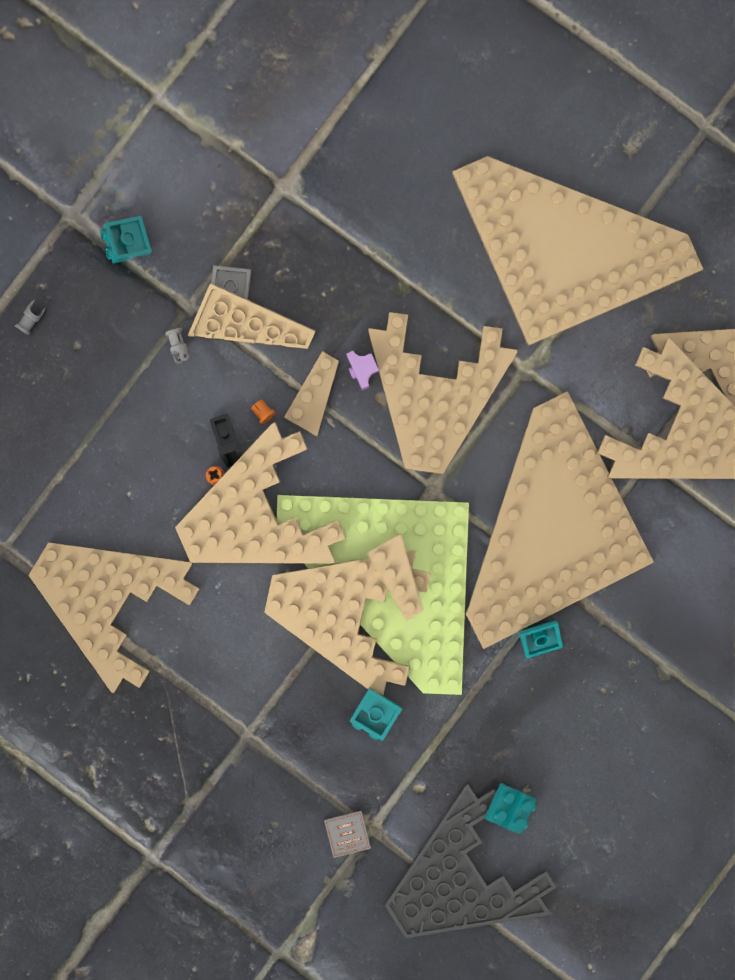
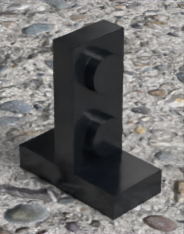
[209,413,242,467]

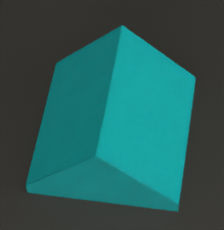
[518,619,563,659]

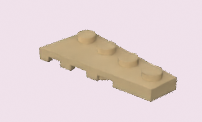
[284,351,339,436]

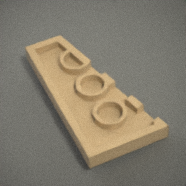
[367,533,424,621]

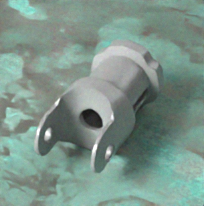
[15,299,46,335]
[165,328,189,364]

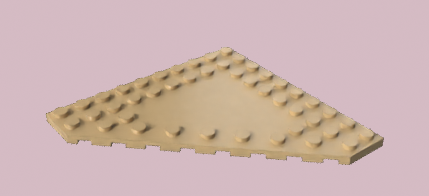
[452,156,703,346]
[466,391,654,649]

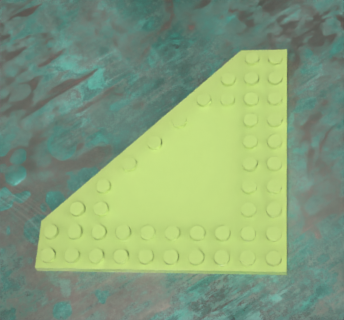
[277,495,469,695]

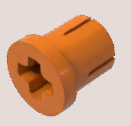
[251,399,276,425]
[206,466,225,485]

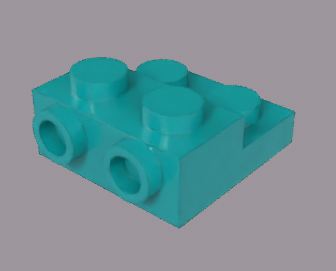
[100,216,152,264]
[350,687,403,741]
[485,783,537,834]

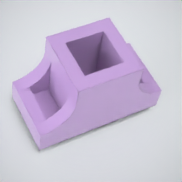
[346,351,379,390]

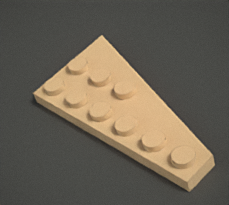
[188,283,316,349]

